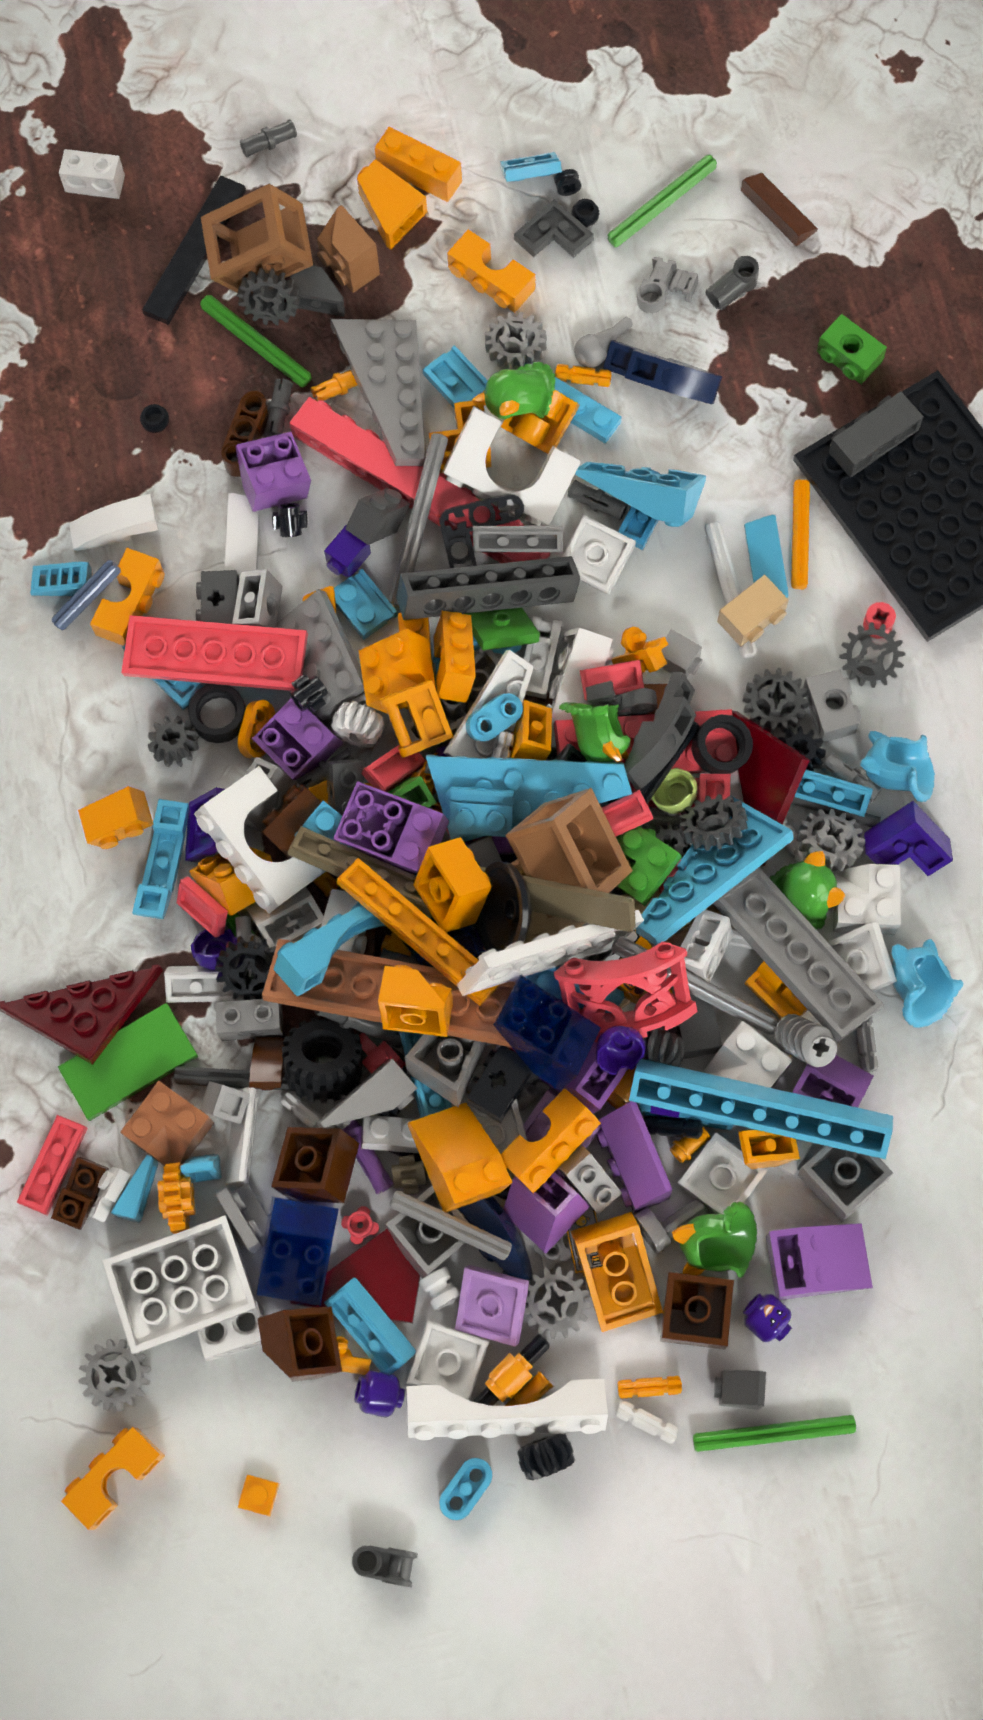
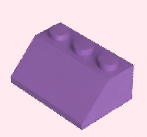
[596,1101,673,1213]

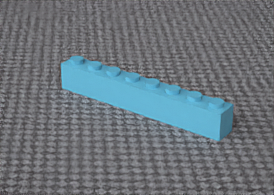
[629,1059,893,1159]

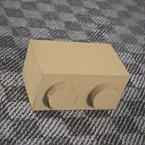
[717,574,789,647]

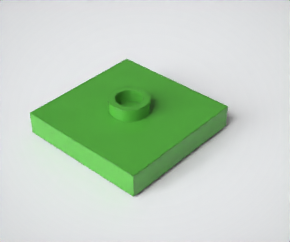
[466,607,540,651]

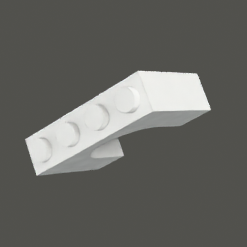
[442,406,581,526]
[194,766,326,914]

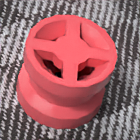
[863,602,896,639]

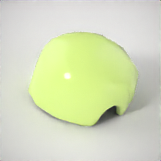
[651,768,697,814]

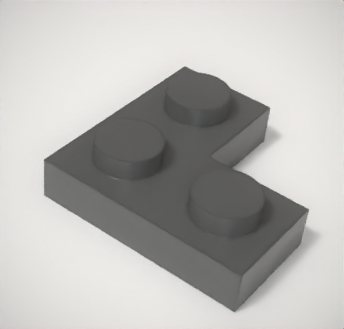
[514,199,594,258]

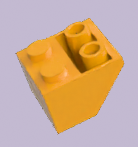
[189,846,273,916]

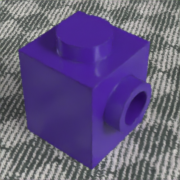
[324,525,371,578]

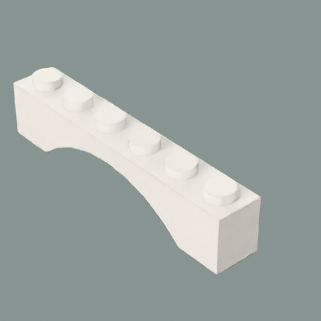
[406,1379,608,1440]

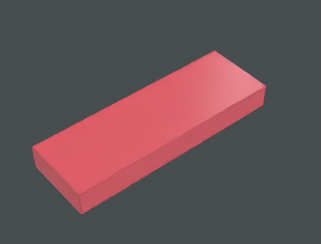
[17,1115,88,1216]

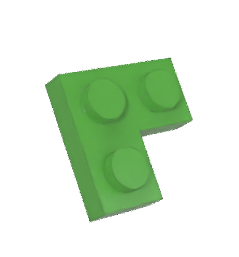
[617,826,682,907]

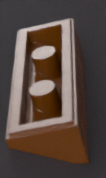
[741,173,818,247]

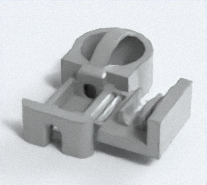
[637,257,698,313]

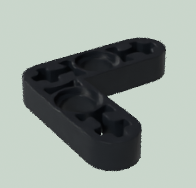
[439,494,524,568]

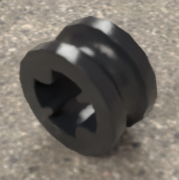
[554,169,582,196]

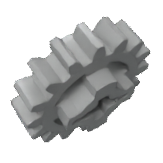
[485,312,547,369]
[796,809,865,871]
[524,1267,591,1339]
[79,1339,151,1411]

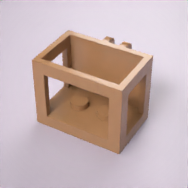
[201,183,313,294]
[506,788,632,918]

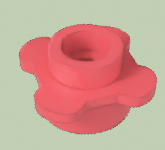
[341,1206,379,1245]

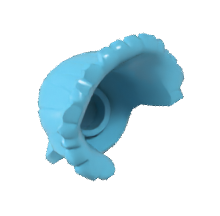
[860,731,935,802]
[892,939,964,1028]

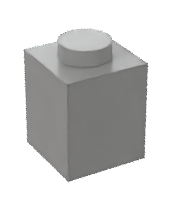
[661,629,703,677]

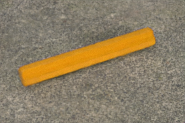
[791,479,810,590]

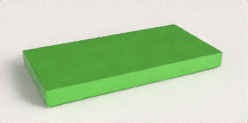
[58,1003,199,1121]

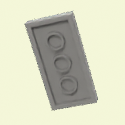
[277,589,364,721]

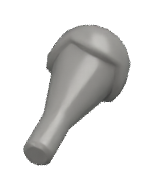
[574,317,633,368]

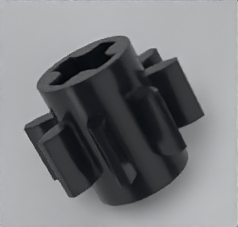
[272,503,308,537]
[290,675,328,712]

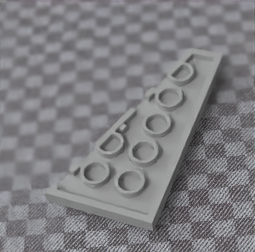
[330,319,425,466]

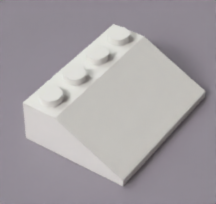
[102,1215,257,1354]

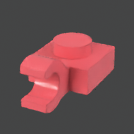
[359,1032,406,1074]

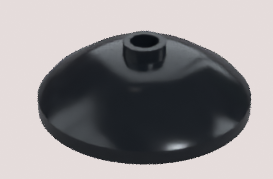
[476,862,532,952]

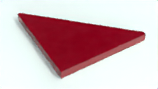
[732,710,810,866]
[0,964,163,1065]
[290,1229,421,1324]

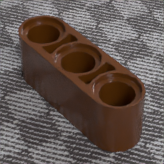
[221,390,269,477]

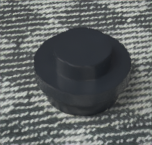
[571,199,599,227]
[140,404,169,433]

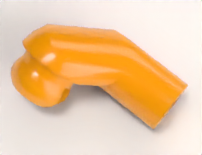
[337,1336,371,1375]

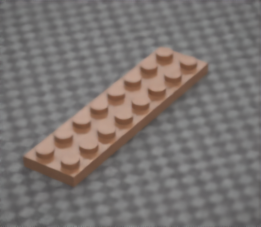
[262,939,527,1048]

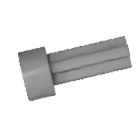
[633,1198,708,1254]

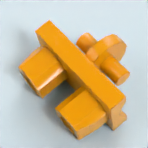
[611,626,669,673]

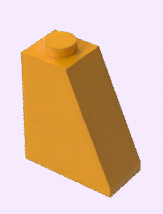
[357,159,427,250]

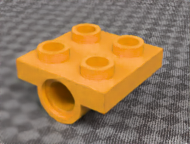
[501,390,580,454]
[745,961,808,1020]

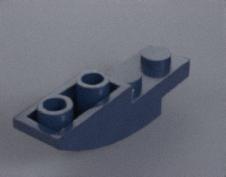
[603,340,722,404]
[458,1196,533,1282]

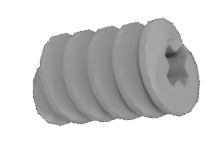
[774,1014,838,1067]

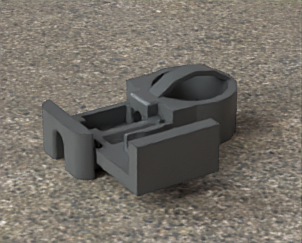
[586,681,658,717]

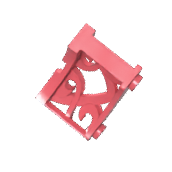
[554,942,698,1042]

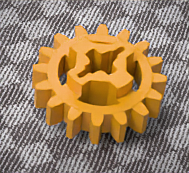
[157,1162,196,1234]

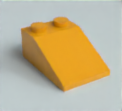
[407,1102,512,1213]
[570,1212,663,1332]

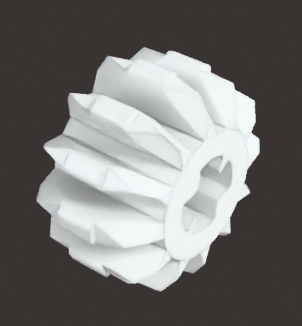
[331,701,385,748]

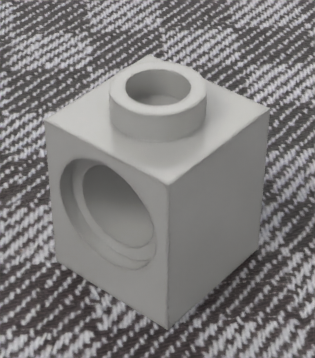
[200,1081,250,1124]

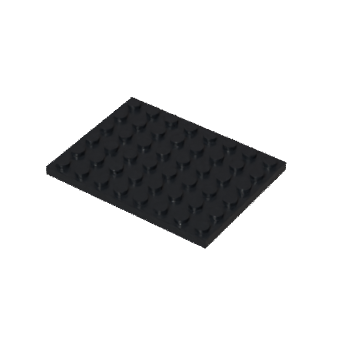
[793,371,983,642]

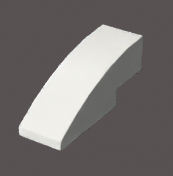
[69,494,159,552]

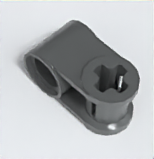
[352,1545,418,1587]

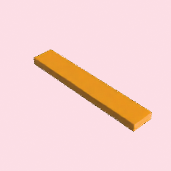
[336,858,501,1006]

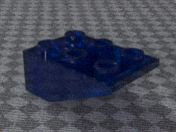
[493,975,601,1091]
[256,1196,339,1306]

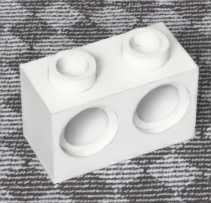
[59,149,125,199]
[680,909,733,982]
[197,1301,264,1361]

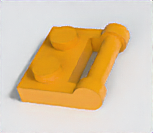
[379,679,454,757]

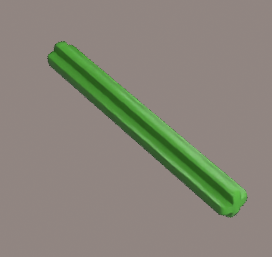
[607,154,717,247]
[200,295,312,387]
[693,1415,856,1452]

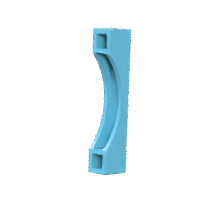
[273,873,432,997]

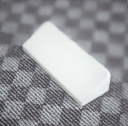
[224,493,259,579]
[164,965,260,1003]
[225,1087,259,1186]

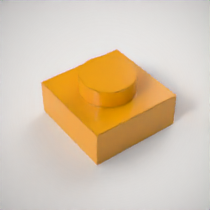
[237,1475,280,1517]

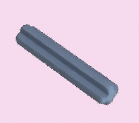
[51,560,121,630]

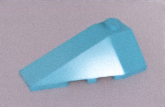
[575,462,706,527]

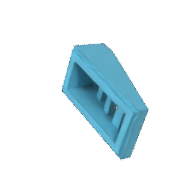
[30,562,92,596]
[181,1154,222,1183]
[111,1155,159,1223]

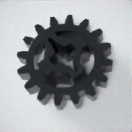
[215,935,276,1000]

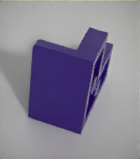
[864,801,953,876]

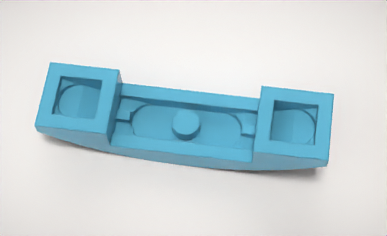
[132,799,189,919]

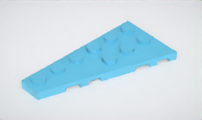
[426,755,632,842]
[636,795,794,946]

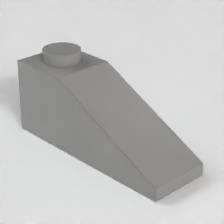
[316,1059,417,1128]

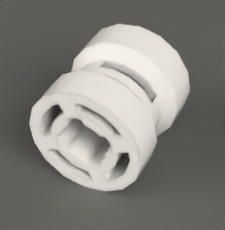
[419,1266,461,1311]

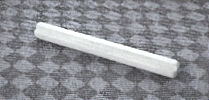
[705,522,757,658]

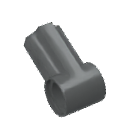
[705,256,759,311]

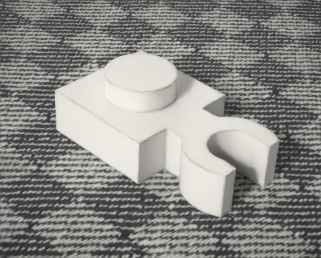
[88,1167,131,1223]

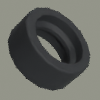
[188,684,246,744]
[691,714,753,774]

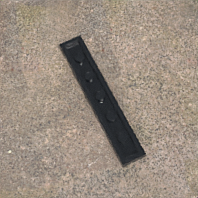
[142,175,246,325]

